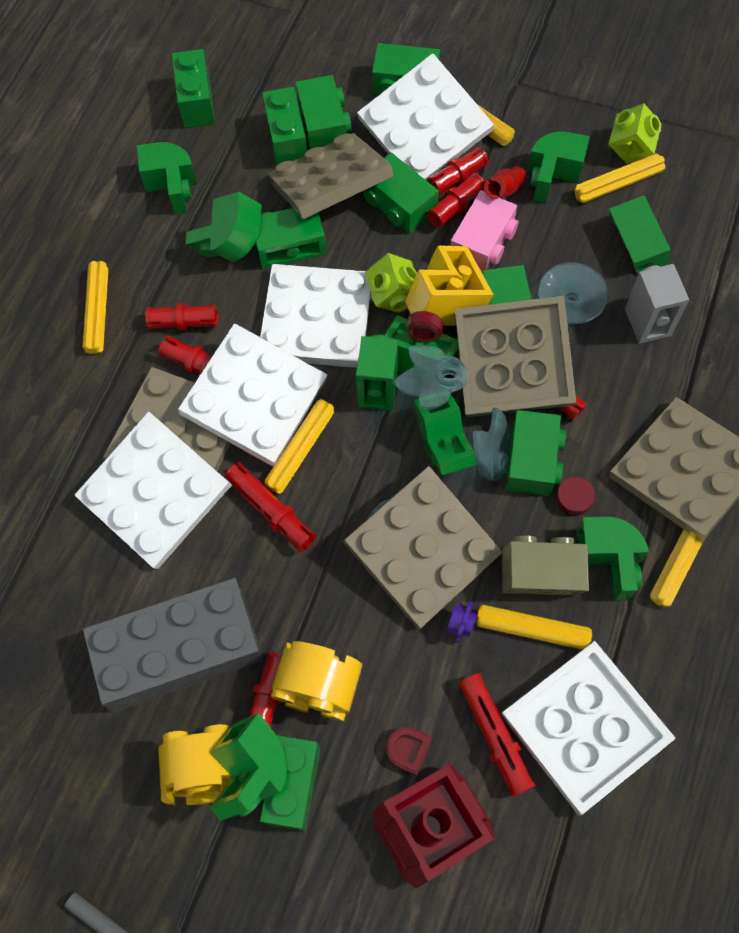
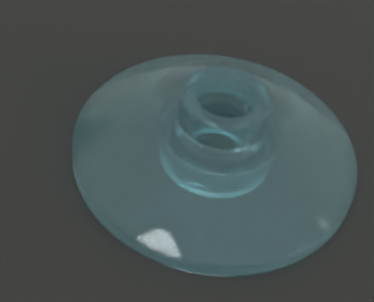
[538,262,608,324]

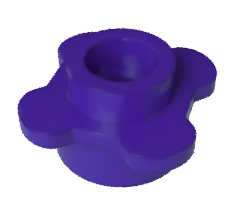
[446,601,477,643]

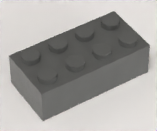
[83,578,264,713]

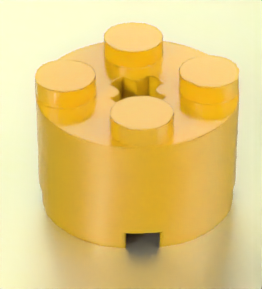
[271,641,363,722]
[158,724,231,805]

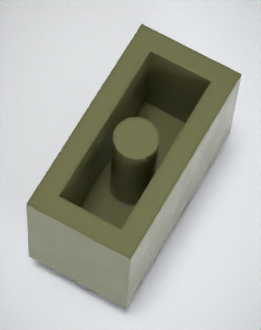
[502,536,589,596]

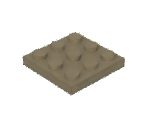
[268,133,394,219]
[455,295,576,417]
[103,367,231,472]
[609,397,739,542]
[342,466,502,628]

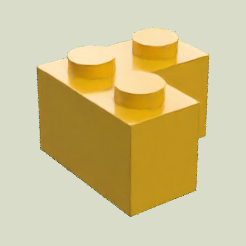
[405,246,494,326]

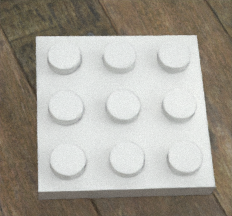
[357,54,494,180]
[260,264,371,368]
[178,323,327,467]
[75,412,232,569]
[501,641,676,816]

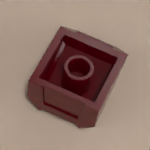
[373,764,495,889]

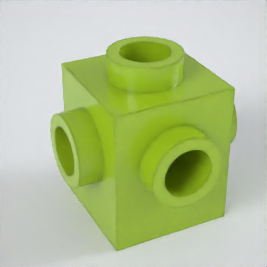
[609,103,661,164]
[365,253,417,313]

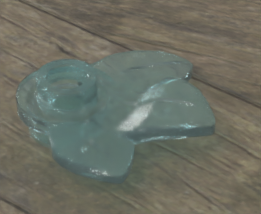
[395,345,468,409]
[473,408,511,481]

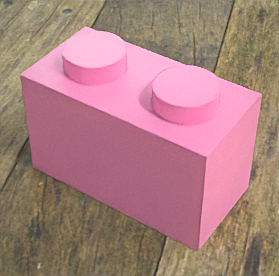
[450,190,519,272]

